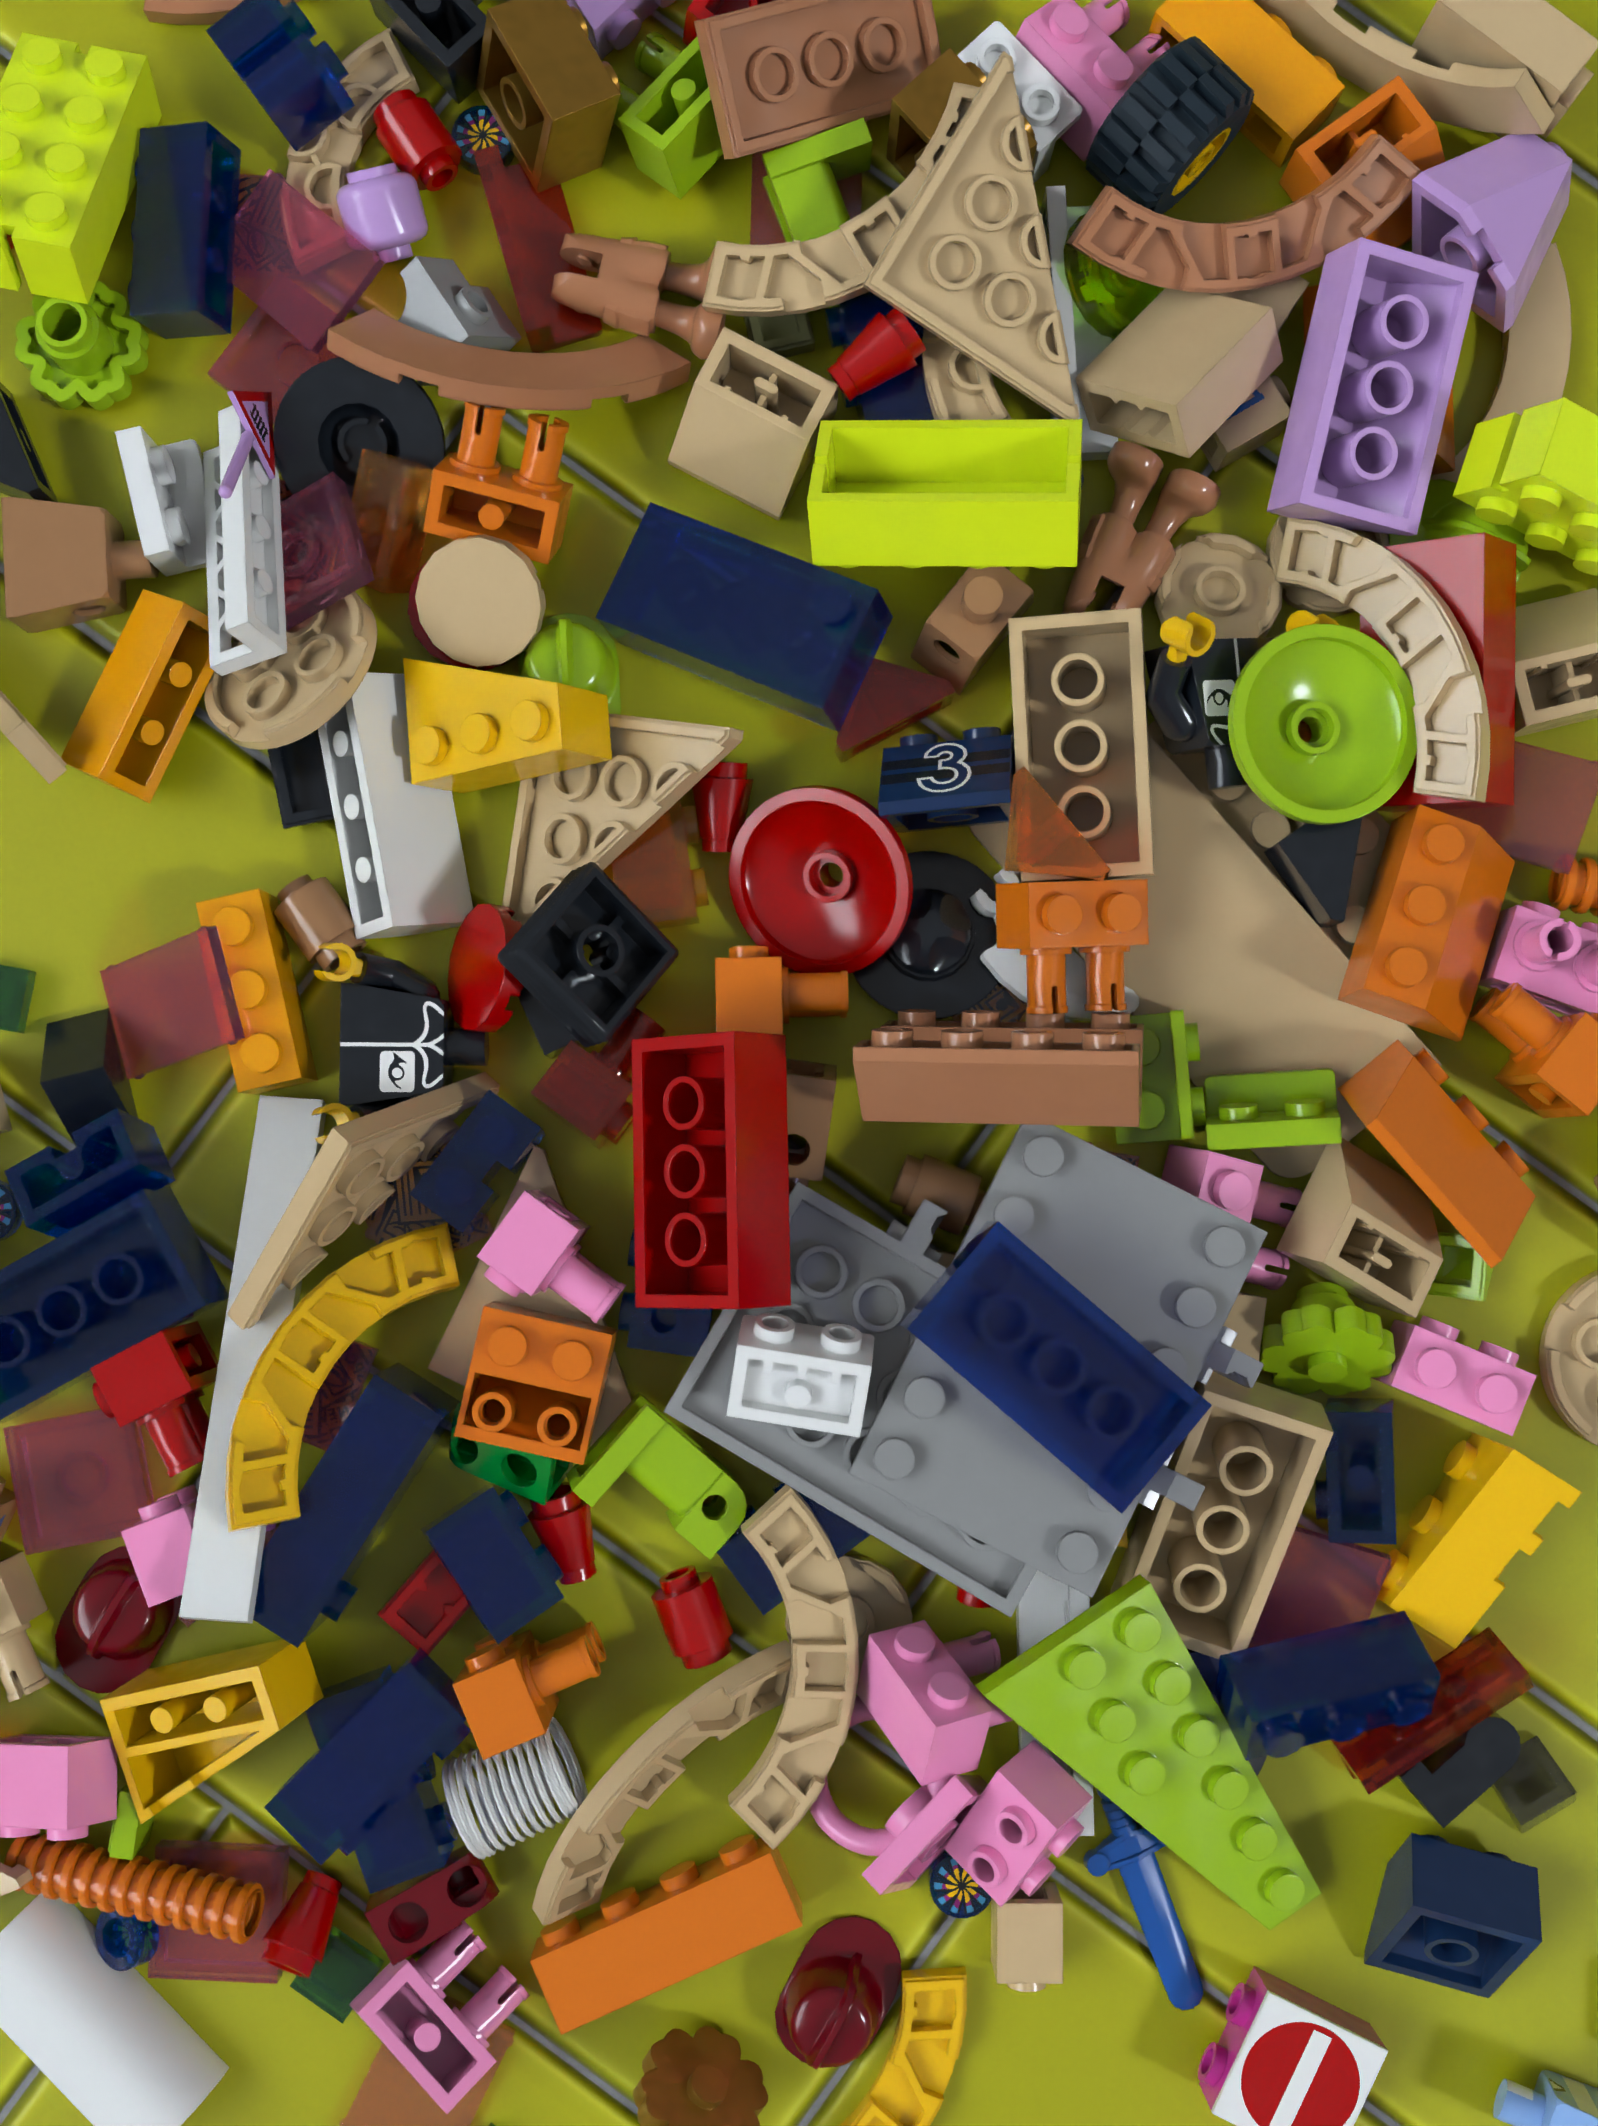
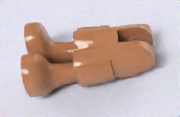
[551,233,732,360]
[1062,441,1221,614]

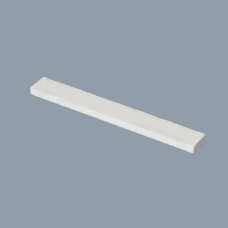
[179,1095,326,1624]

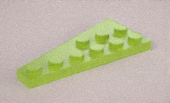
[975,1574,1322,1931]

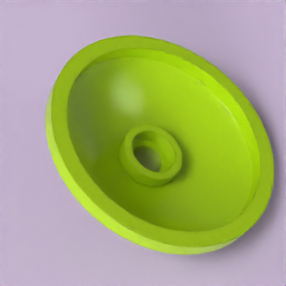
[1228,624,1417,825]

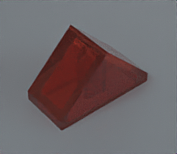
[835,655,955,763]

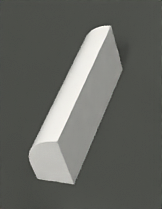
[318,672,473,940]
[0,1893,229,2126]

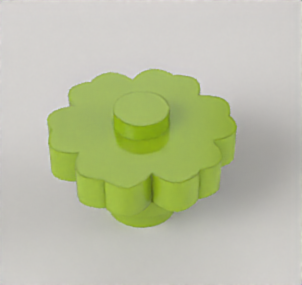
[15,281,149,411]
[1259,1282,1396,1396]

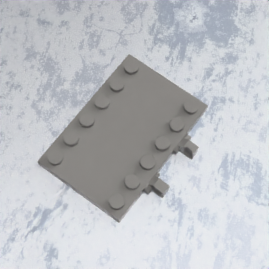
[848,1124,1268,1598]
[663,1182,1037,1617]

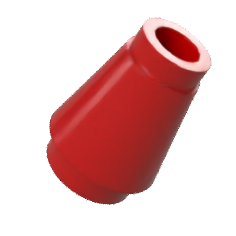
[827,308,926,401]
[692,762,754,852]
[527,1482,597,1585]
[261,1870,343,1979]

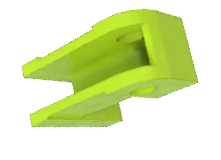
[762,117,875,308]
[566,1392,747,1560]

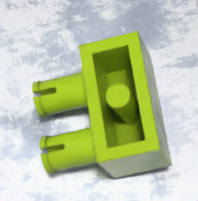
[613,32,723,199]

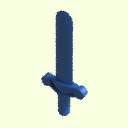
[1083,1788,1204,2010]

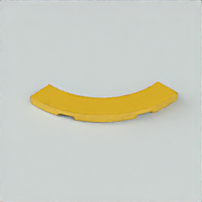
[225,1223,460,1533]
[839,1966,967,2126]

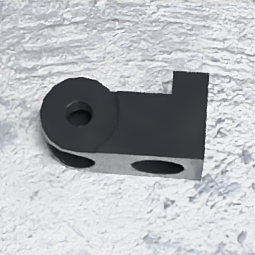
[1385,1704,1521,1828]

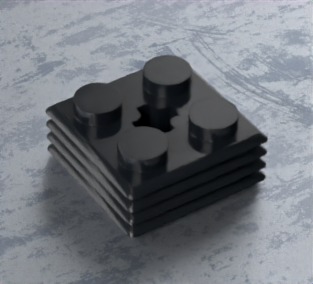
[498,862,679,1047]

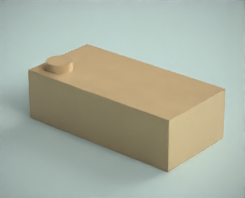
[1008,608,1155,883]
[1111,1371,1334,1666]

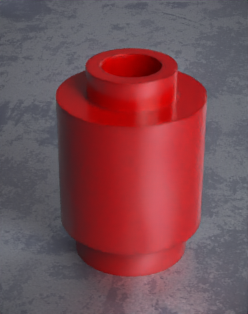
[373,89,462,191]
[651,1565,733,1669]

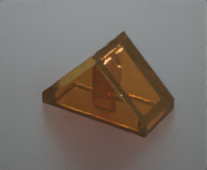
[1004,766,1113,881]

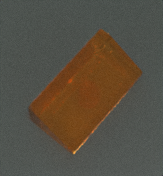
[336,448,433,593]

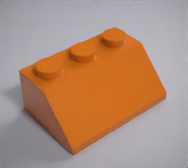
[1337,804,1515,1042]
[1338,1040,1536,1269]

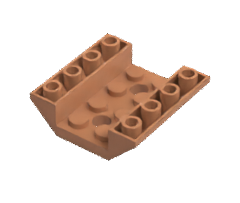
[853,1009,1144,1127]

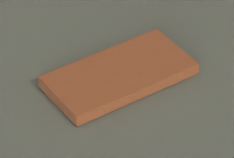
[694,0,941,160]

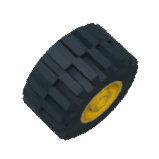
[1085,36,1254,214]

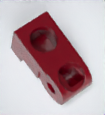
[364,1845,499,1966]

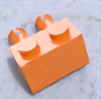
[423,402,574,565]
[995,879,1149,1014]
[715,946,849,1035]
[1469,982,1598,1118]
[452,1621,607,1760]

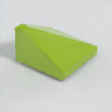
[1428,1232,1494,1301]

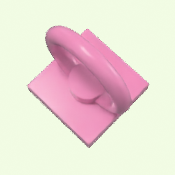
[809,1696,988,1895]

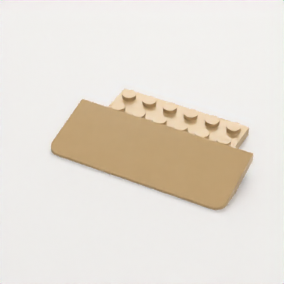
[969,720,1442,1178]

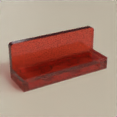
[473,145,603,353]
[1327,1627,1534,1795]

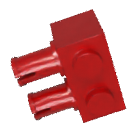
[90,1321,218,1478]

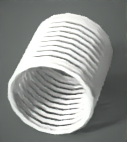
[442,1717,588,1860]

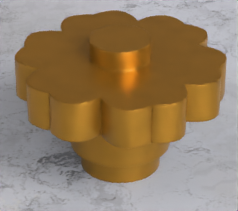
[633,2026,768,2126]

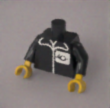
[1144,610,1339,790]
[311,943,489,1145]

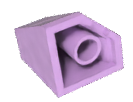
[1412,134,1573,333]

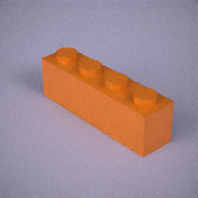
[530,1834,803,2035]

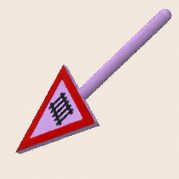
[218,390,275,499]

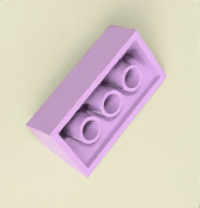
[1267,237,1479,536]

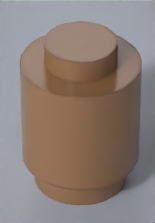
[274,874,367,972]
[889,1154,986,1236]

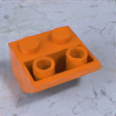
[1279,75,1446,248]
[454,1301,619,1465]

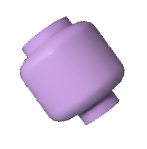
[336,162,428,265]

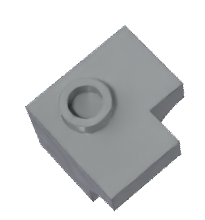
[398,256,522,386]

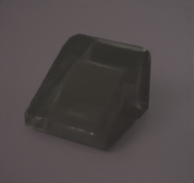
[1492,1735,1577,1833]

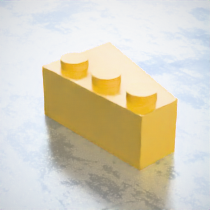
[403,658,612,794]
[1372,1433,1582,1649]
[99,1635,324,1824]

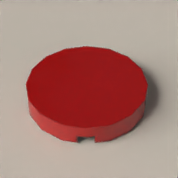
[447,903,524,1032]

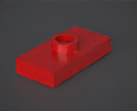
[377,1513,514,1657]

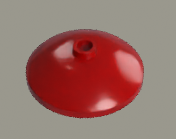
[729,785,913,974]

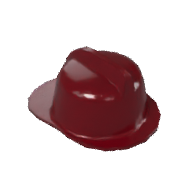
[55,1546,182,1694]
[775,1915,902,2070]

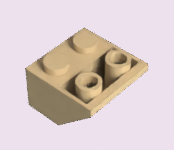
[668,327,838,521]
[1515,588,1598,737]
[1276,1138,1444,1318]

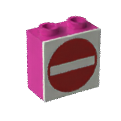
[1198,1966,1388,2126]

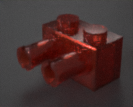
[531,1008,666,1150]

